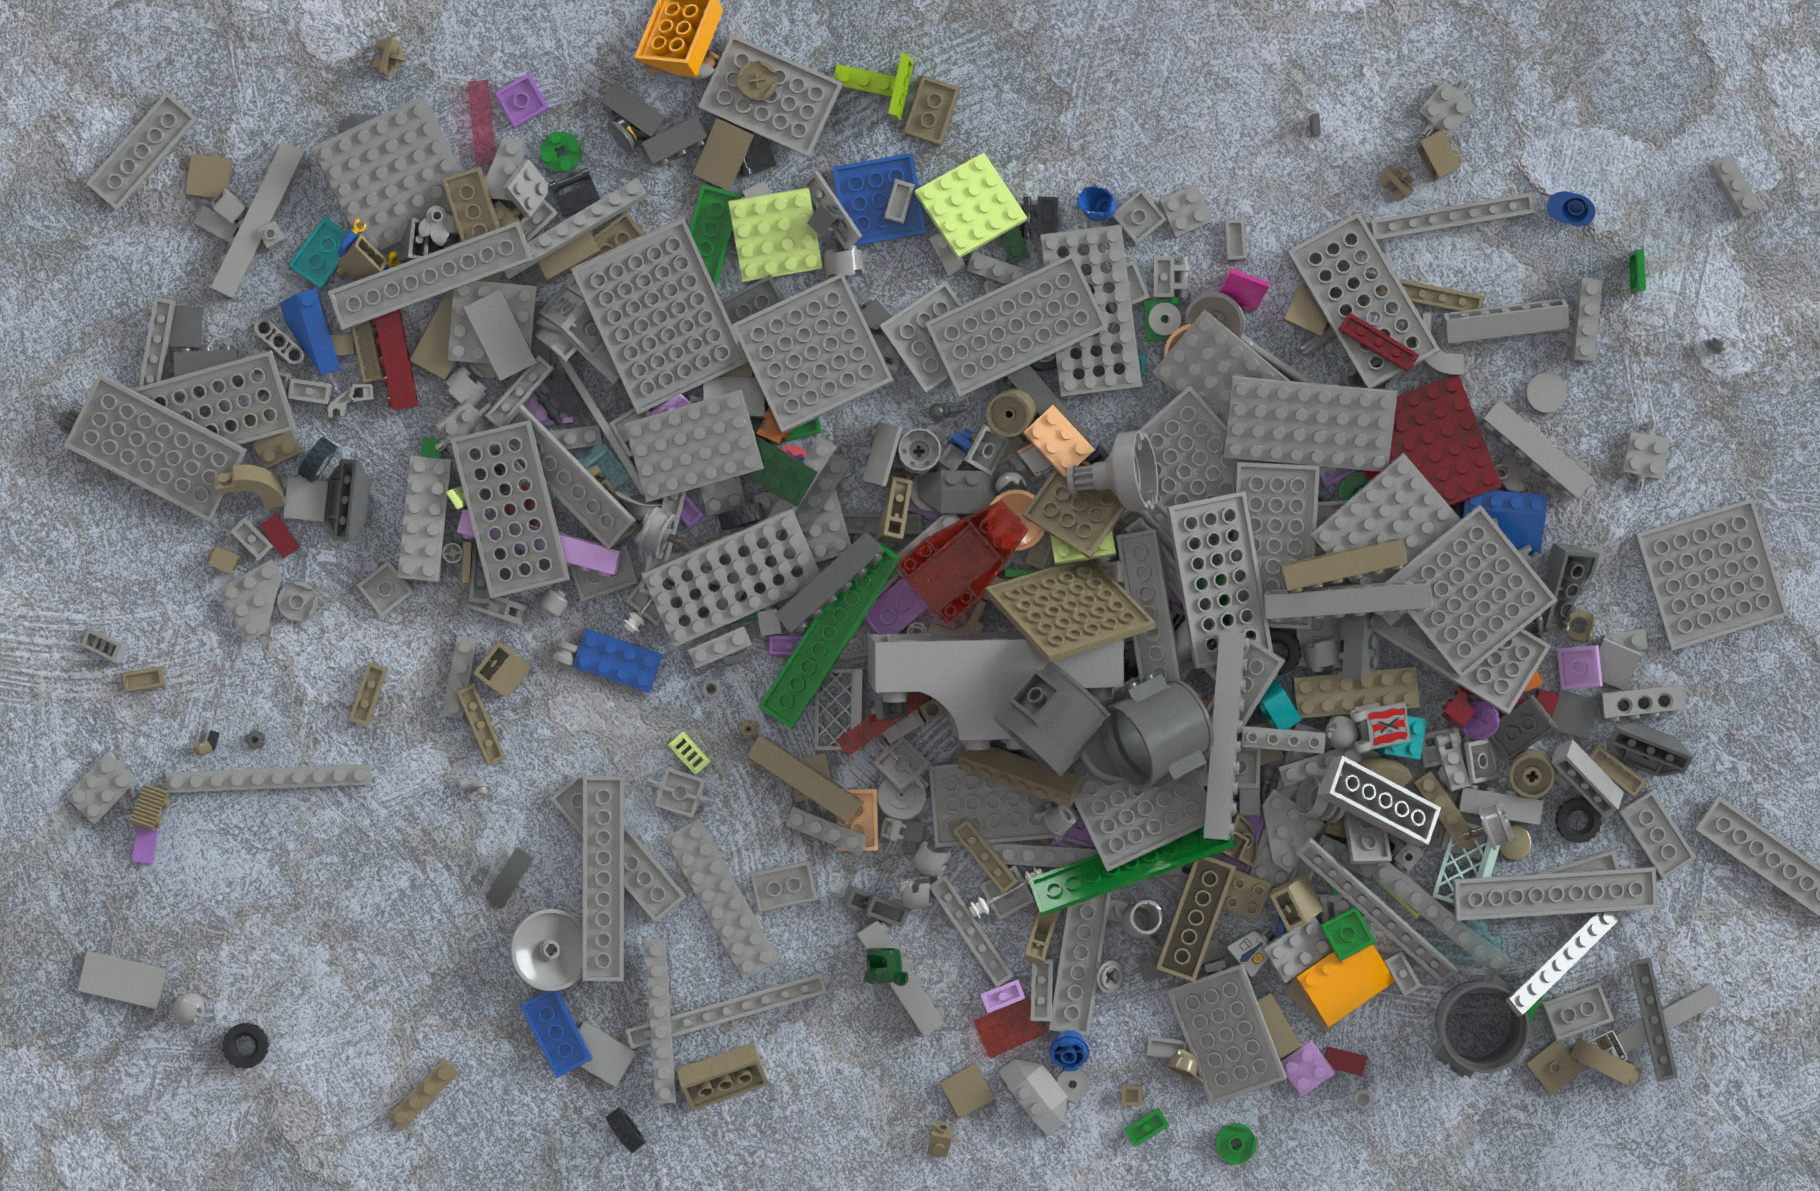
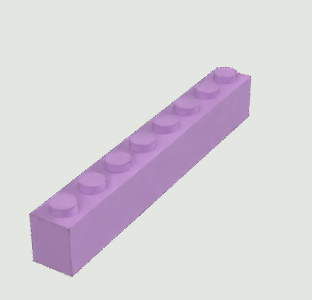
[457,507,623,577]

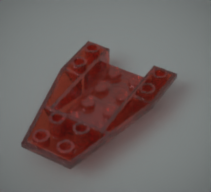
[895,500,1029,626]

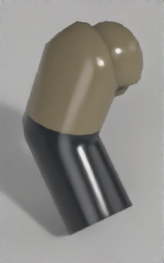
[193,730,220,756]

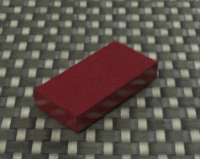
[260,514,300,559]
[1324,1046,1367,1076]

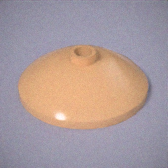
[986,490,1045,551]

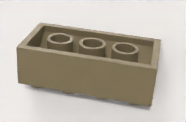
[677,1042,769,1111]

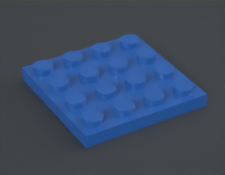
[832,153,927,246]

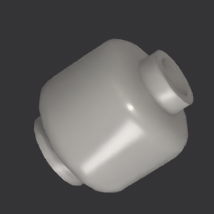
[538,587,568,619]

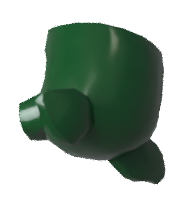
[864,948,908,986]

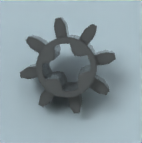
[57,409,80,435]

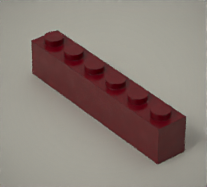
[372,310,419,411]

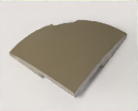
[1220,813,1258,868]

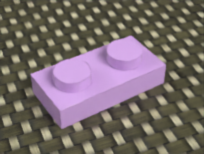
[980,979,1025,1013]

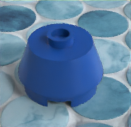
[1049,1030,1090,1071]

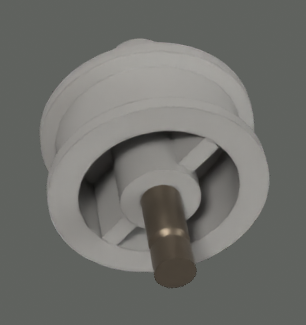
[635,507,689,557]
[1463,801,1516,850]

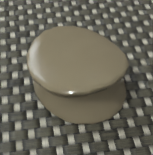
[1499,825,1532,862]

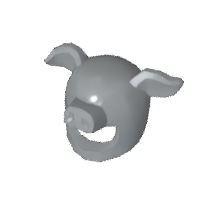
[1113,899,1162,947]

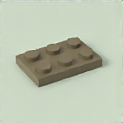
[245,409,303,469]

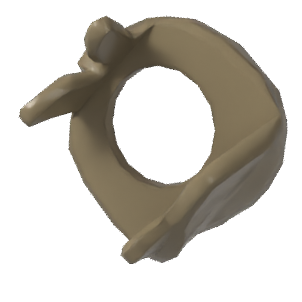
[1563,610,1595,643]

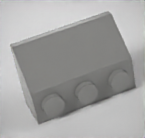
[860,422,903,488]

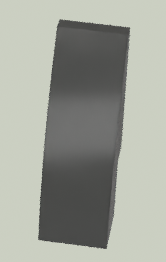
[485,847,535,909]
[841,885,909,928]

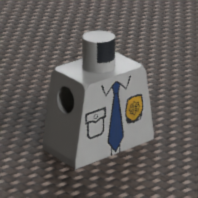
[1226,928,1276,977]

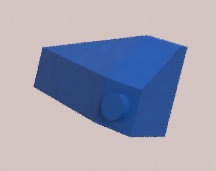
[280,288,341,375]

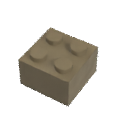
[1415,130,1462,182]

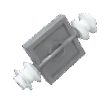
[623,573,684,633]
[969,865,1043,920]

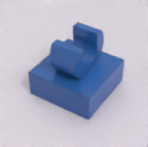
[948,429,973,454]

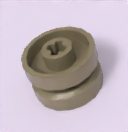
[986,388,1036,437]
[1510,748,1555,798]

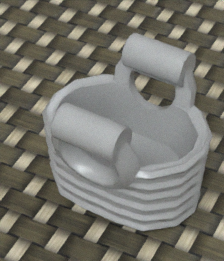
[1035,802,1080,841]

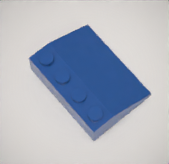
[1460,491,1547,555]

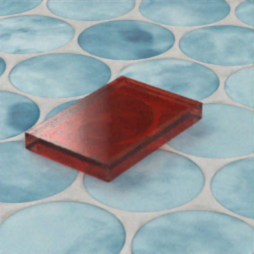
[973,996,1046,1058]

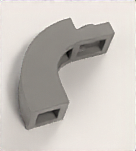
[1412,313,1464,376]

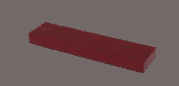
[1338,312,1419,373]

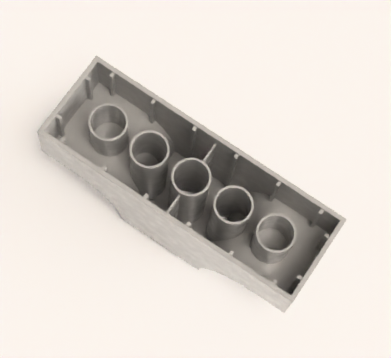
[868,631,1124,750]

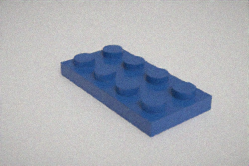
[572,628,663,693]
[520,990,594,1078]

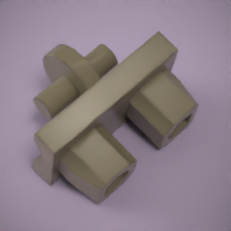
[372,36,407,77]
[1378,165,1415,202]

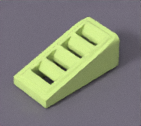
[447,486,467,510]
[668,731,711,775]

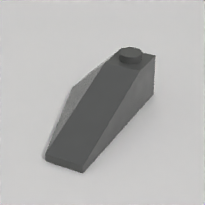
[1543,543,1600,629]

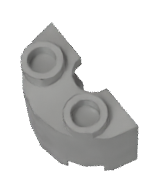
[821,245,866,280]
[442,366,488,408]
[1302,636,1344,672]

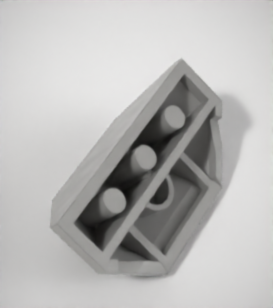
[998,1059,1068,1136]

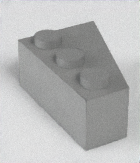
[485,138,526,203]

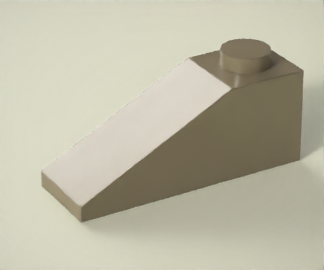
[877,476,912,544]

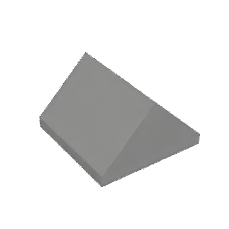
[964,424,1010,475]
[1461,738,1498,784]

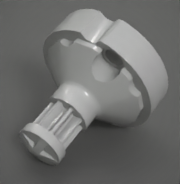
[1067,430,1158,512]

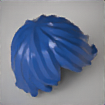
[1076,184,1118,221]

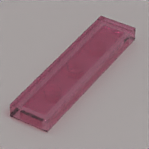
[468,80,496,163]

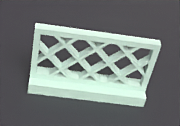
[1432,822,1500,904]

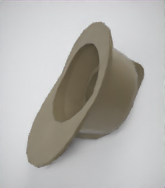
[1163,1049,1205,1086]

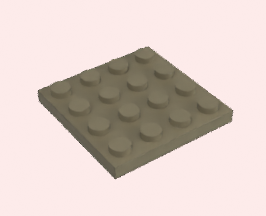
[1022,460,1126,560]

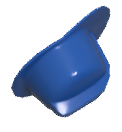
[1547,191,1596,227]

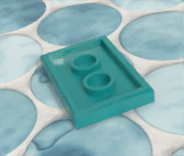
[288,217,347,290]

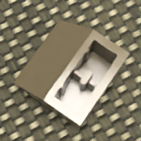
[473,641,533,698]
[1269,873,1324,932]

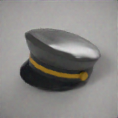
[607,117,645,153]

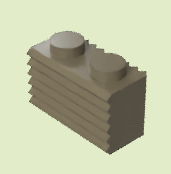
[129,784,171,833]

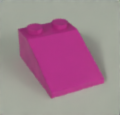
[1219,269,1270,312]

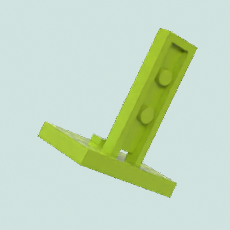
[834,53,914,121]

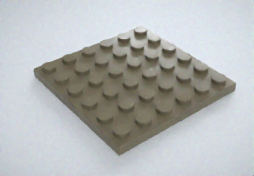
[985,559,1156,662]

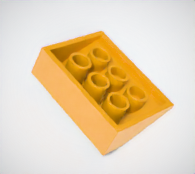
[634,0,723,77]
[1294,945,1395,1028]

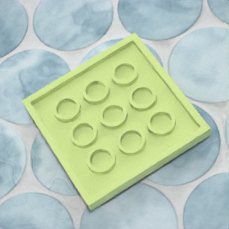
[914,153,1027,259]
[728,187,823,282]

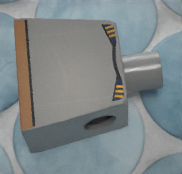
[1013,441,1054,481]

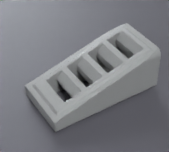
[80,628,128,663]

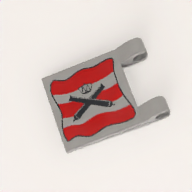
[1350,702,1411,753]

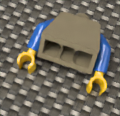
[337,217,401,281]

